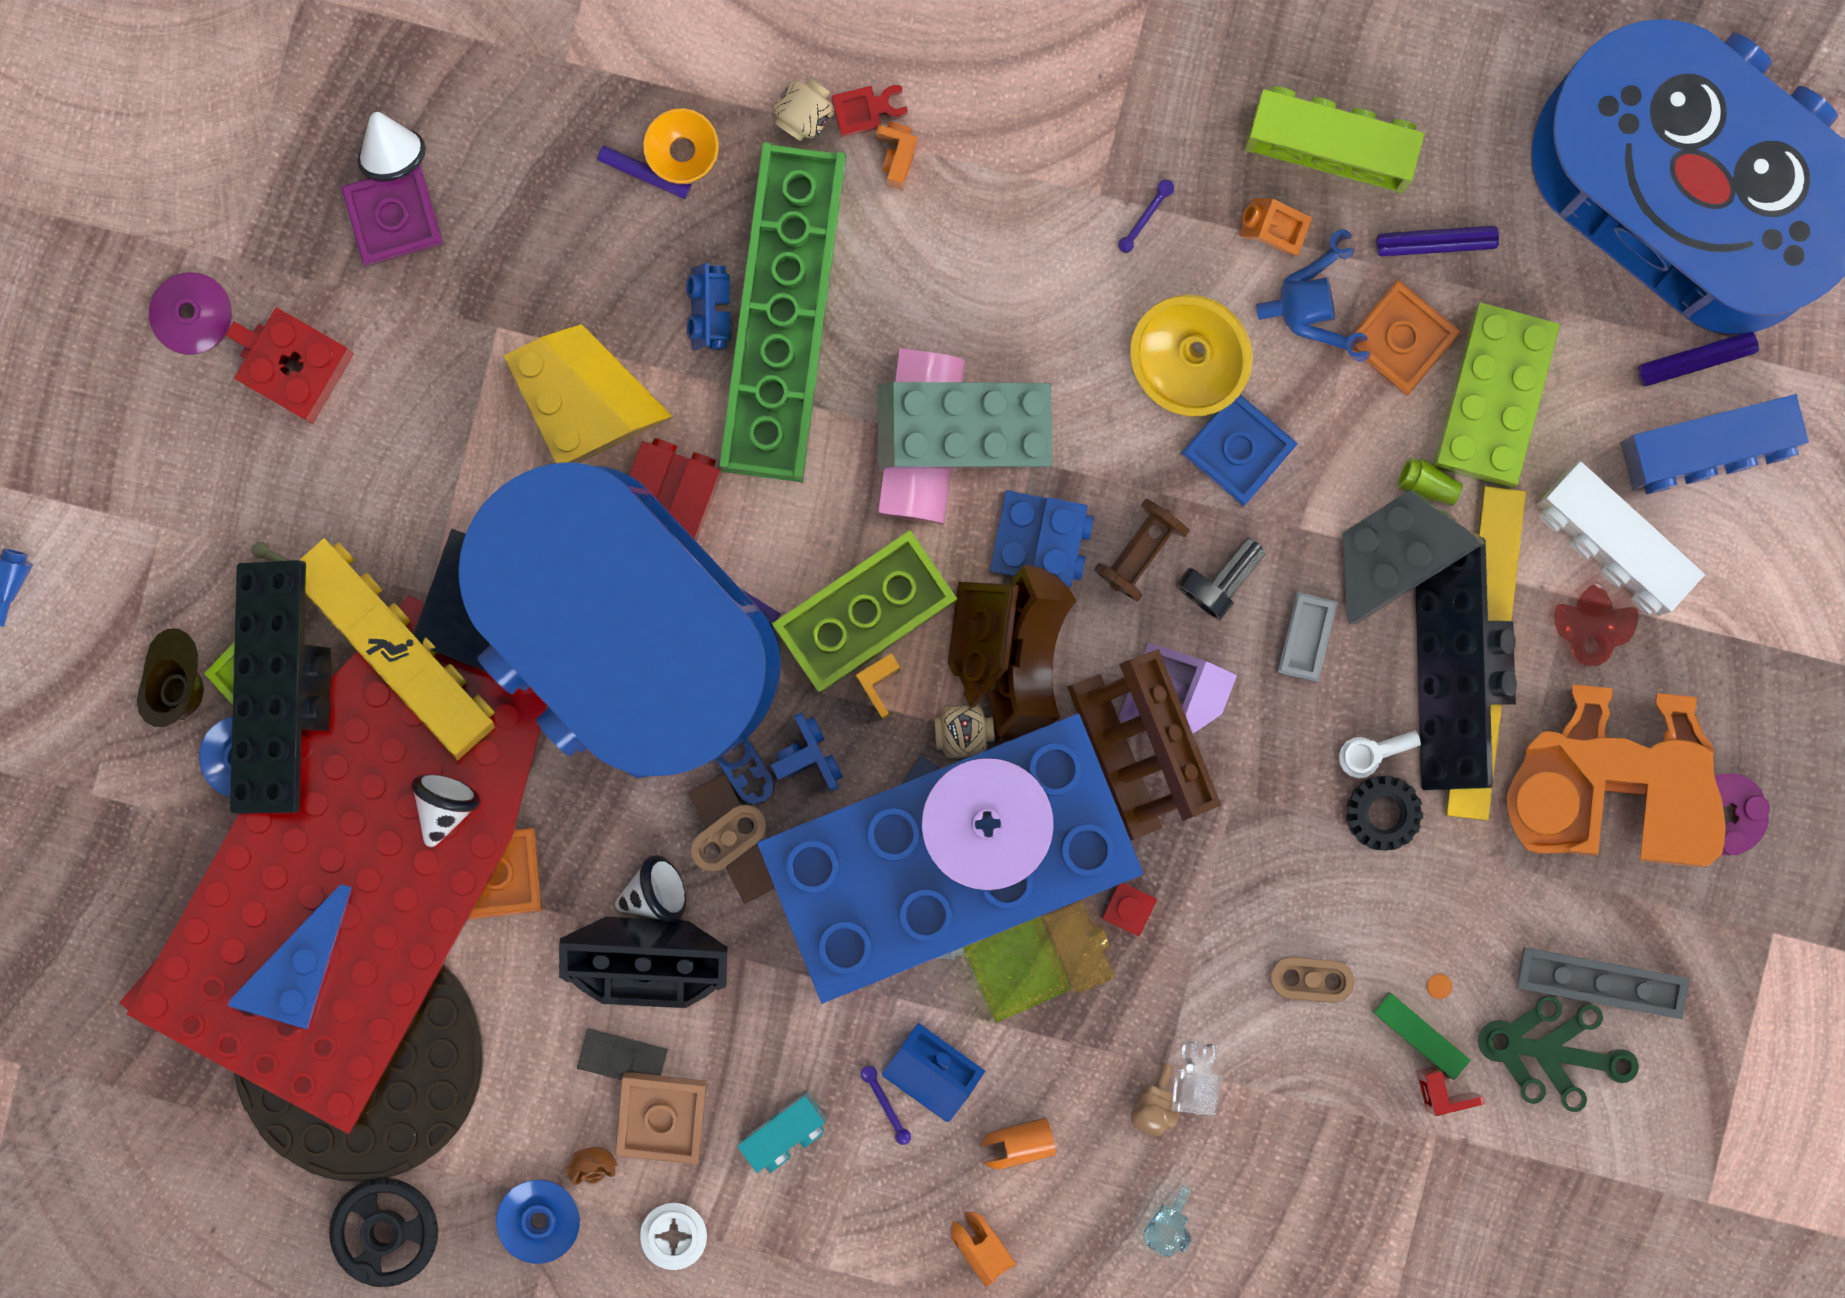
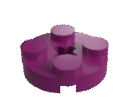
[1715,773,1770,855]

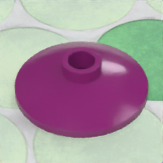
[149,272,232,355]

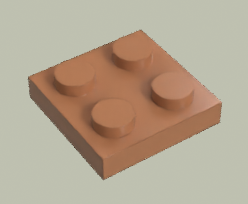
[616,1072,707,1165]

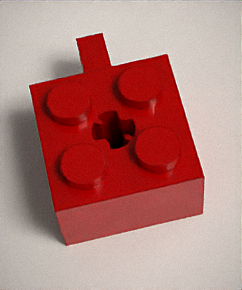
[225,307,354,425]

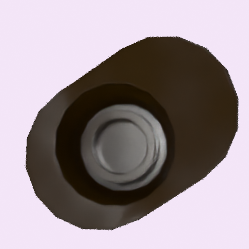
[137,628,204,727]

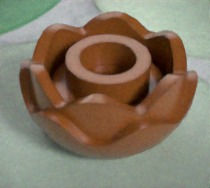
[565,1147,618,1185]

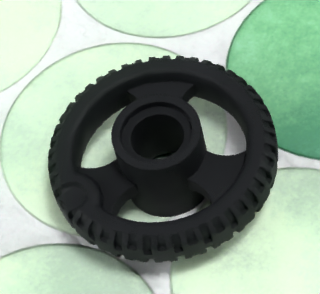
[329,1178,438,1287]

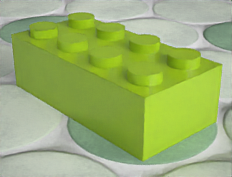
[1244,86,1425,194]
[1432,302,1561,488]
[772,530,957,694]

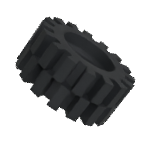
[1345,776,1424,851]

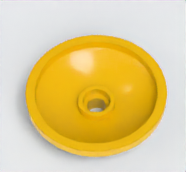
[1130,294,1253,416]

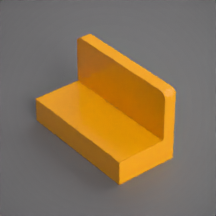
[856,653,901,720]

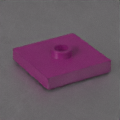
[340,164,444,267]

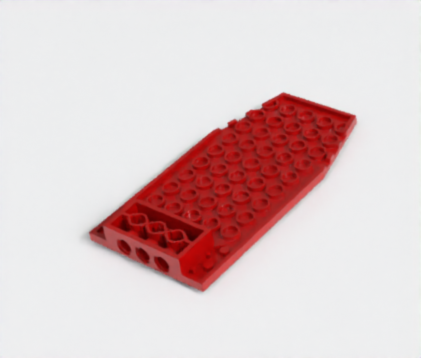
[126,595,548,1135]

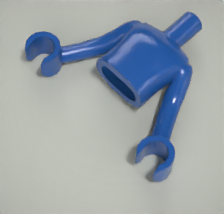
[1256,230,1370,362]

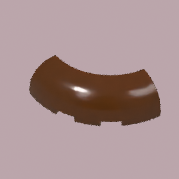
[989,565,1076,739]

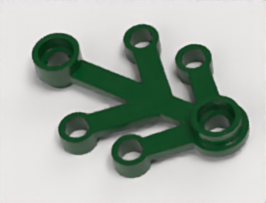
[1478,996,1639,1112]

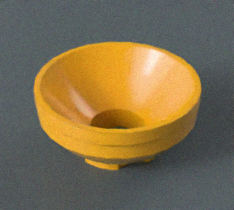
[643,108,719,184]

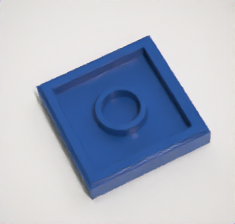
[1181,394,1298,507]

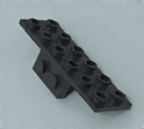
[1415,537,1517,790]
[230,560,332,814]

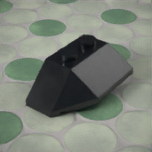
[559,917,728,1008]

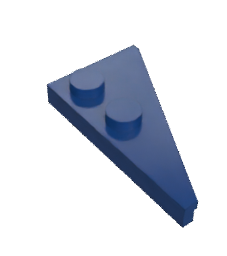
[228,884,352,1030]

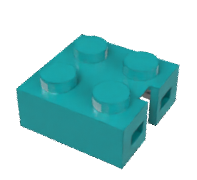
[737,1091,827,1174]

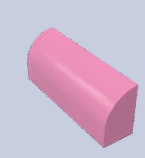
[878,348,965,524]

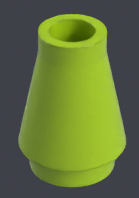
[1397,457,1463,506]

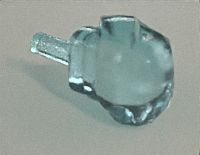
[1143,1185,1192,1257]

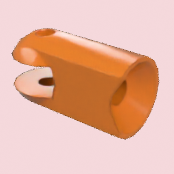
[979,1117,1056,1170]
[950,1212,1017,1287]

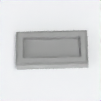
[1277,592,1338,683]

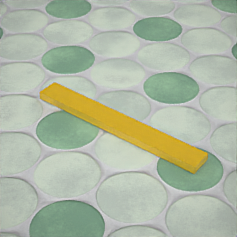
[1445,486,1526,821]

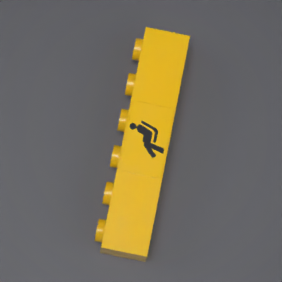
[300,538,495,761]

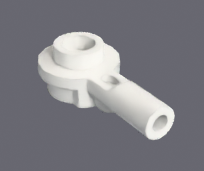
[1338,730,1421,779]

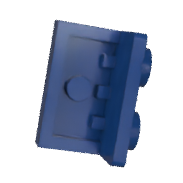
[771,712,843,792]

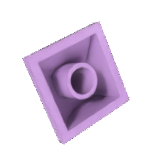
[1119,642,1237,733]

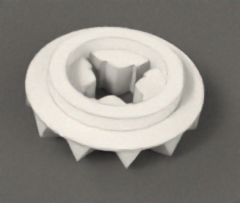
[640,1202,707,1270]

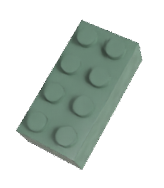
[877,382,1052,469]

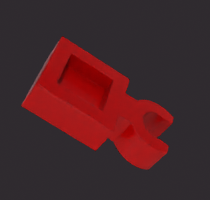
[831,85,908,138]

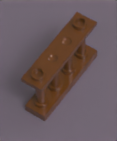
[1067,649,1221,841]

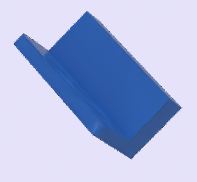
[882,1023,985,1122]

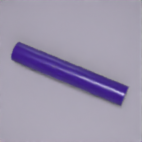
[597,145,692,200]

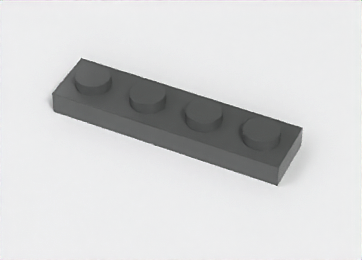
[1516,947,1690,1019]

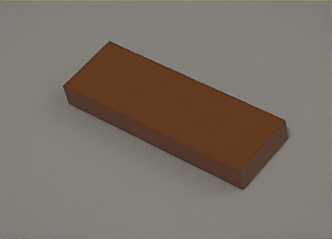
[688,774,775,904]

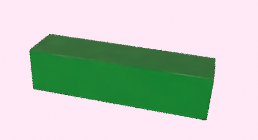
[1372,992,1471,1080]

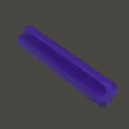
[1376,226,1499,257]
[1637,332,1759,386]

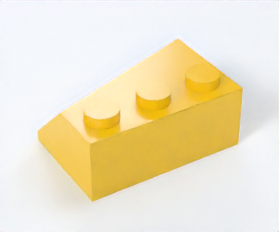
[503,324,673,463]

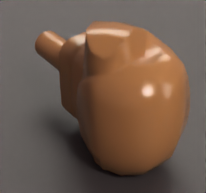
[1131,1063,1180,1136]

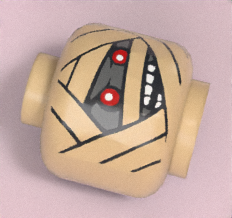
[773,78,834,141]
[934,704,995,760]

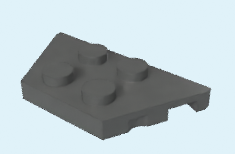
[1343,490,1485,624]

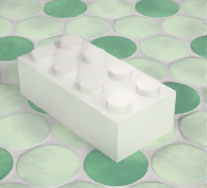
[1535,461,1706,616]

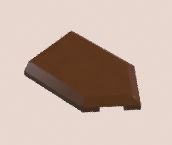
[948,582,1019,708]

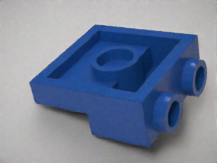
[990,490,1094,588]

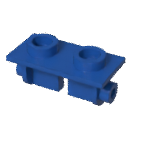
[686,263,731,350]

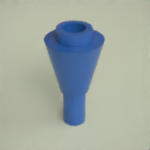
[0,548,33,627]

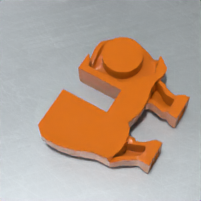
[1506,684,1726,868]

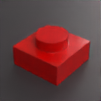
[1101,883,1158,937]

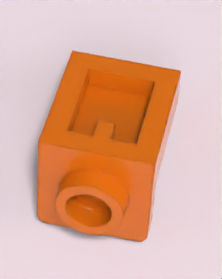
[876,122,918,190]
[1239,198,1312,256]

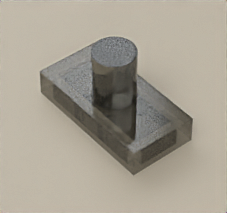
[577,1027,669,1080]

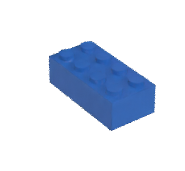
[1620,394,1809,495]

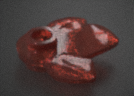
[1554,583,1638,666]

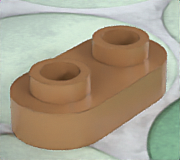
[691,805,767,872]
[1270,957,1354,1003]

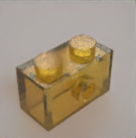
[1043,900,1115,994]

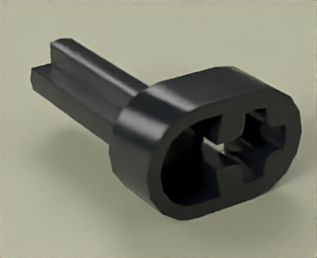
[1176,537,1267,620]

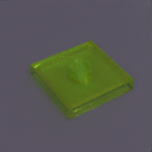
[963,916,1072,1023]

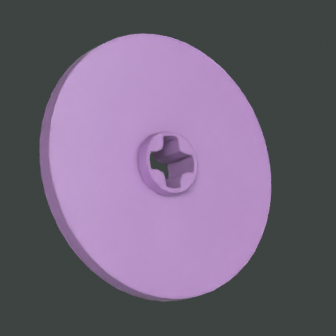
[922,759,1053,890]

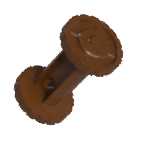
[1093,498,1190,602]

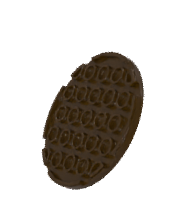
[234,964,484,1182]

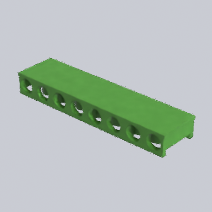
[720,142,846,483]

